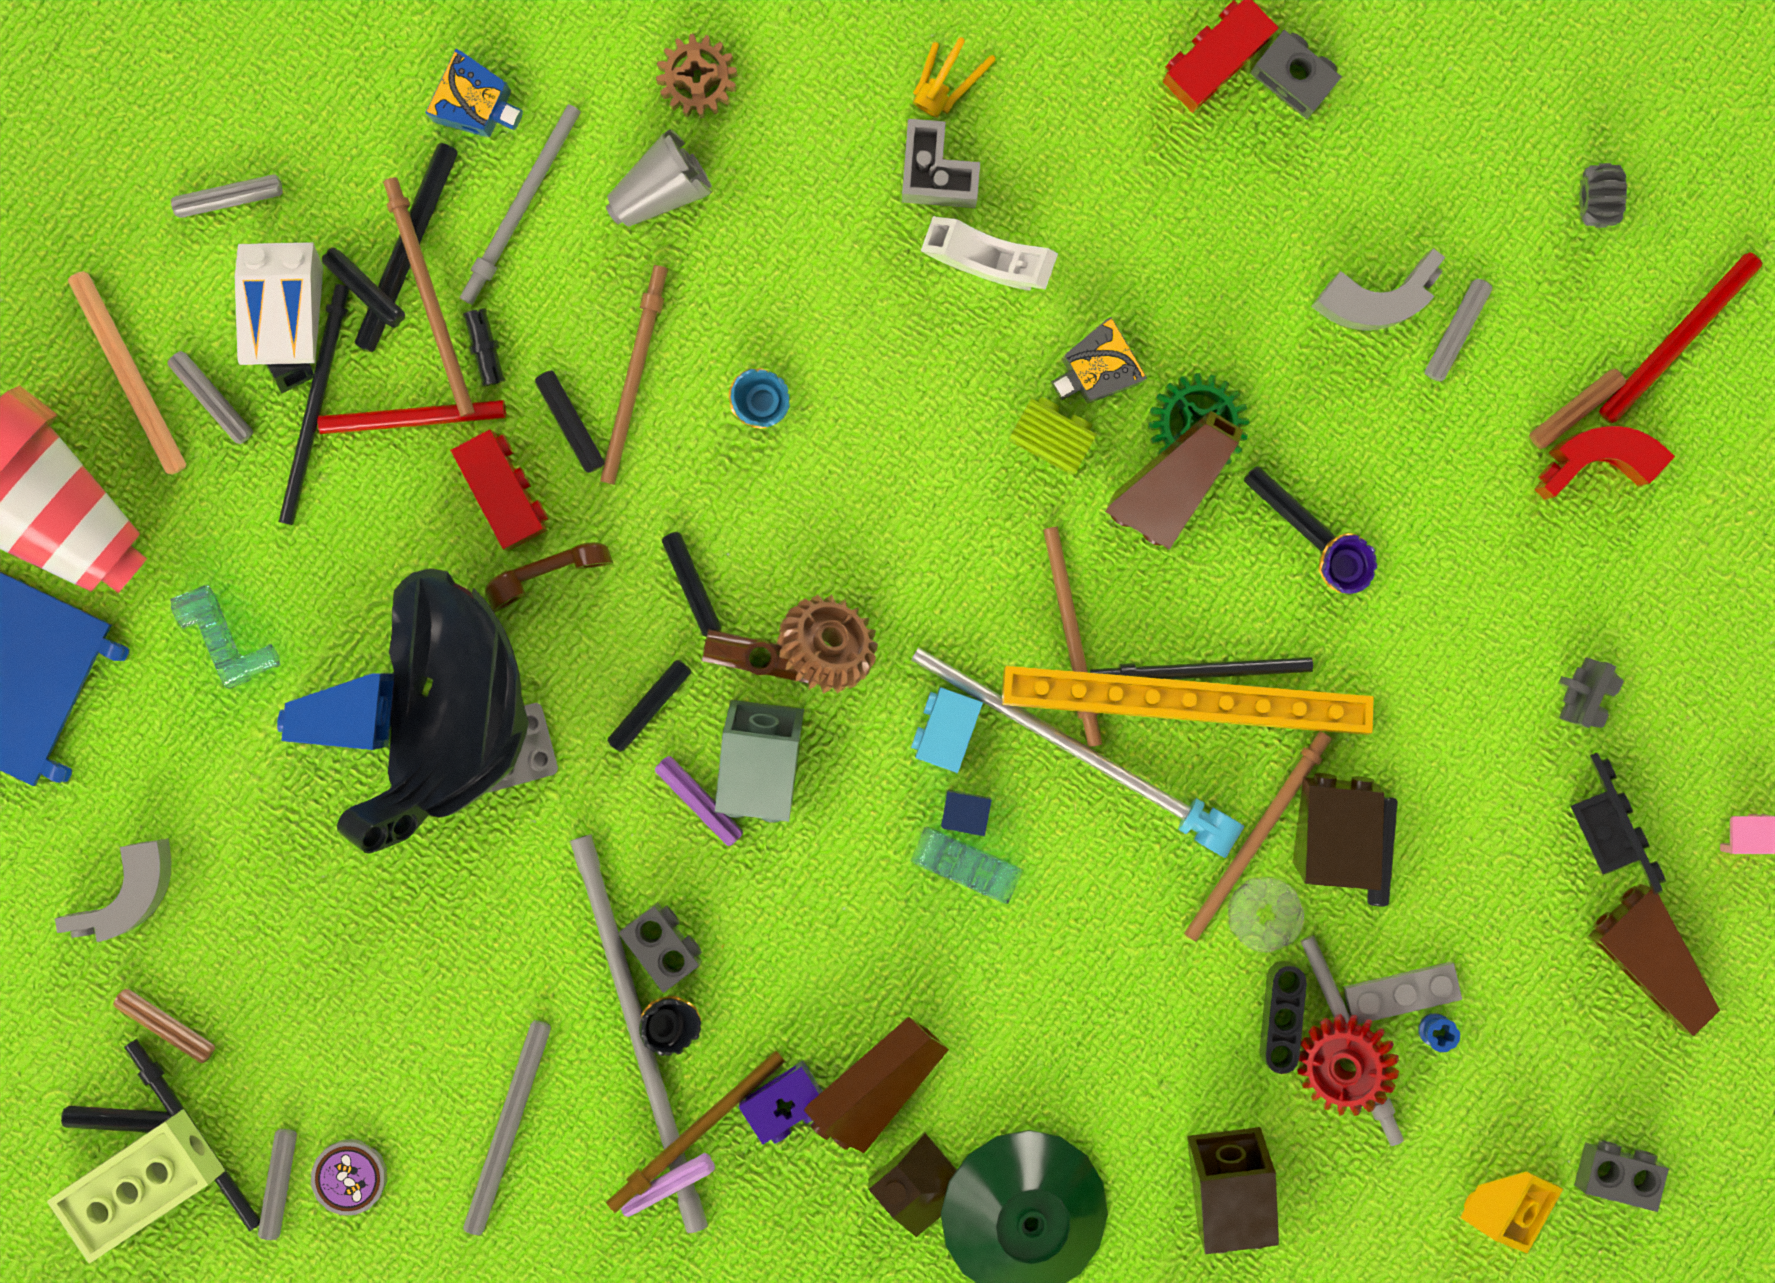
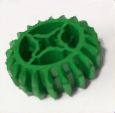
[1148,373,1250,465]

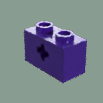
[739,1060,823,1145]

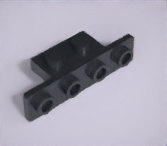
[1571,752,1666,895]

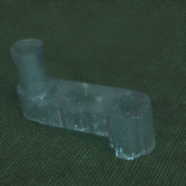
[170,584,280,689]

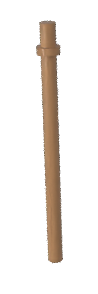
[383,177,475,417]
[1184,731,1332,942]

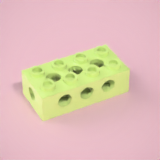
[47,1109,225,1264]

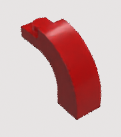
[1534,426,1675,500]

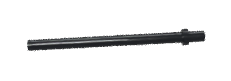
[278,284,350,525]

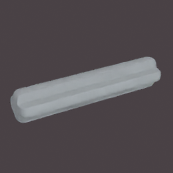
[171,174,283,218]
[1425,278,1492,382]
[167,351,253,444]
[258,1129,297,1240]

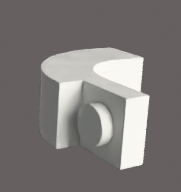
[921,216,1058,291]

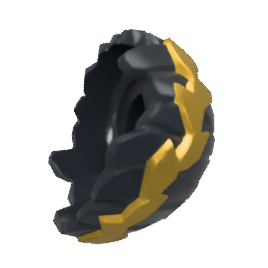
[639,996,702,1056]

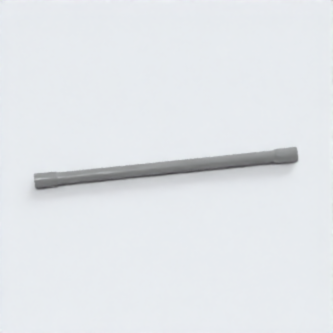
[570,834,708,1233]

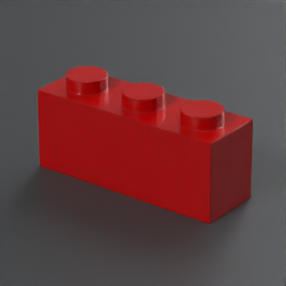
[1162,0,1279,113]
[450,429,549,551]

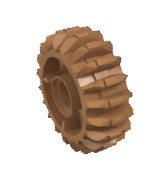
[777,594,878,694]

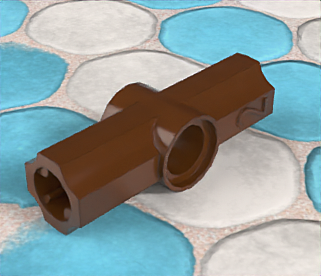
[702,629,809,683]

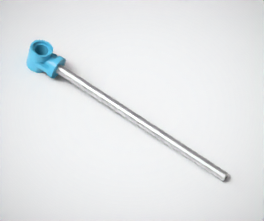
[911,647,1245,858]

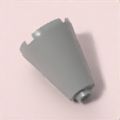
[606,129,712,227]

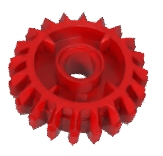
[1297,1014,1399,1116]

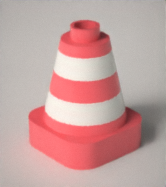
[0,386,148,593]

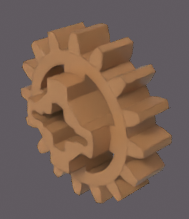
[656,34,738,118]

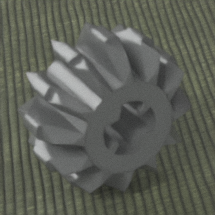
[1579,163,1628,228]

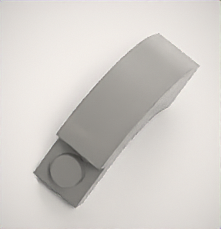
[1311,248,1445,331]
[55,838,171,942]

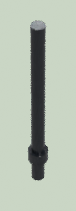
[1090,657,1313,680]
[124,1039,260,1232]

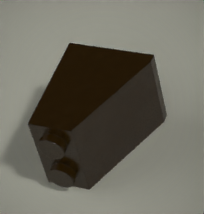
[1293,773,1384,890]
[1187,1127,1279,1254]

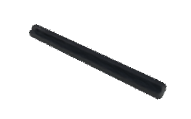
[355,143,457,352]

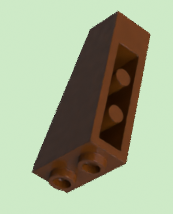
[1105,411,1243,550]
[1588,884,1720,1036]
[803,1017,949,1153]

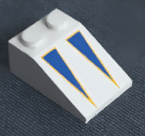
[235,242,323,365]

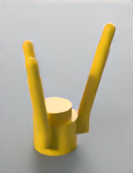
[913,37,996,118]

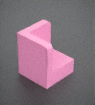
[1720,814,1775,854]

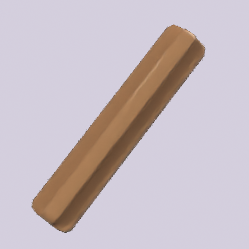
[1529,369,1626,449]
[113,989,215,1063]

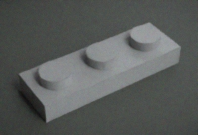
[1343,962,1462,1024]

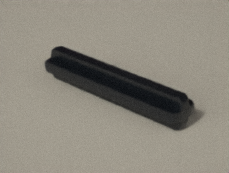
[322,247,405,328]
[535,370,604,473]
[1244,466,1336,551]
[662,531,721,637]
[607,660,691,752]
[1367,797,1398,907]
[61,1106,171,1133]

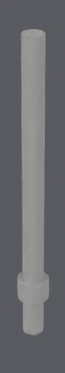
[459,104,581,305]
[1301,935,1404,1146]

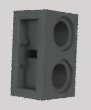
[619,902,702,993]
[1574,1140,1669,1212]

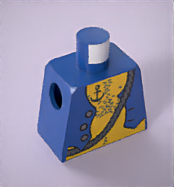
[425,49,523,137]

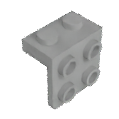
[487,703,558,793]

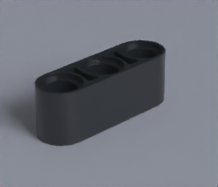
[1259,961,1307,1074]

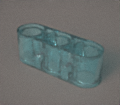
[910,826,1023,904]

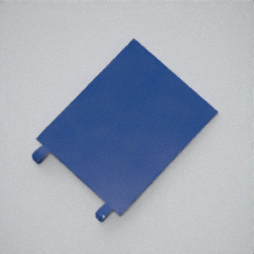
[0,572,130,786]

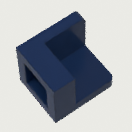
[941,789,992,836]

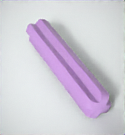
[621,1153,715,1217]

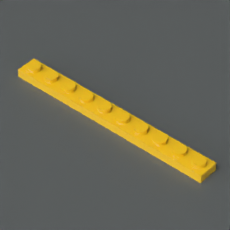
[1002,666,1374,735]

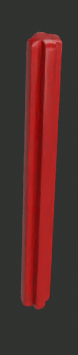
[1599,252,1763,424]

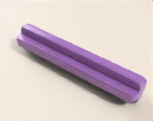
[655,756,743,846]

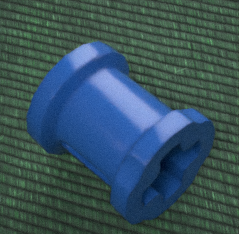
[1418,1013,1460,1052]

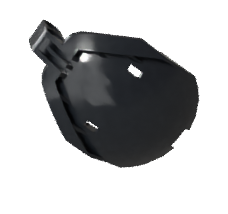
[337,568,529,854]

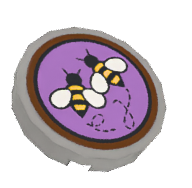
[311,1139,387,1215]

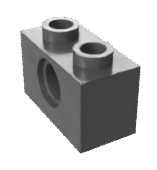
[1250,30,1342,120]

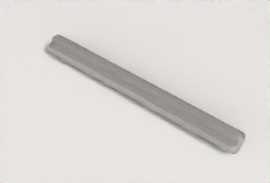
[463,1020,551,1236]

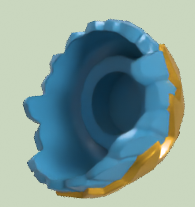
[729,368,790,428]

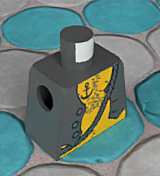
[1051,317,1147,404]

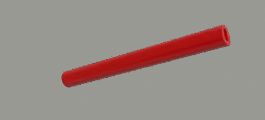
[317,400,506,434]

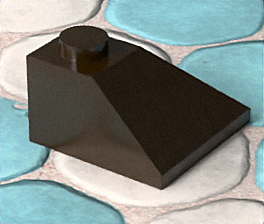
[868,1132,957,1237]

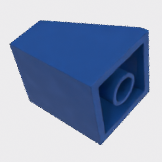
[277,673,394,750]

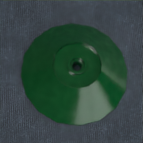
[941,1130,1108,1283]

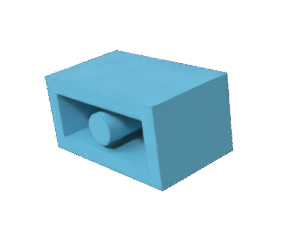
[911,687,983,773]

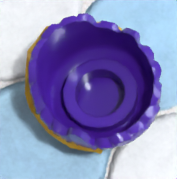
[1319,533,1377,594]

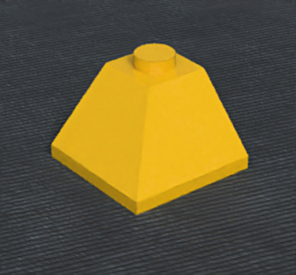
[1460,1171,1563,1254]

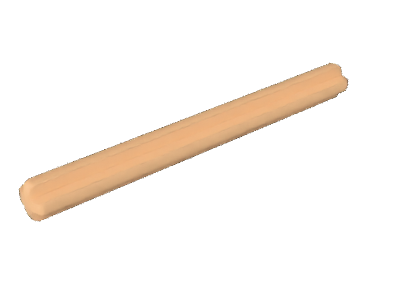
[68,271,186,474]

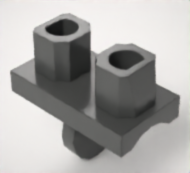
[1558,657,1624,728]

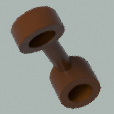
[485,542,613,612]

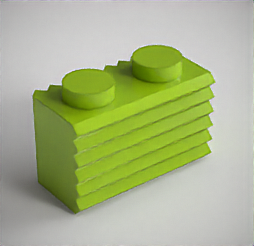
[1008,397,1097,476]

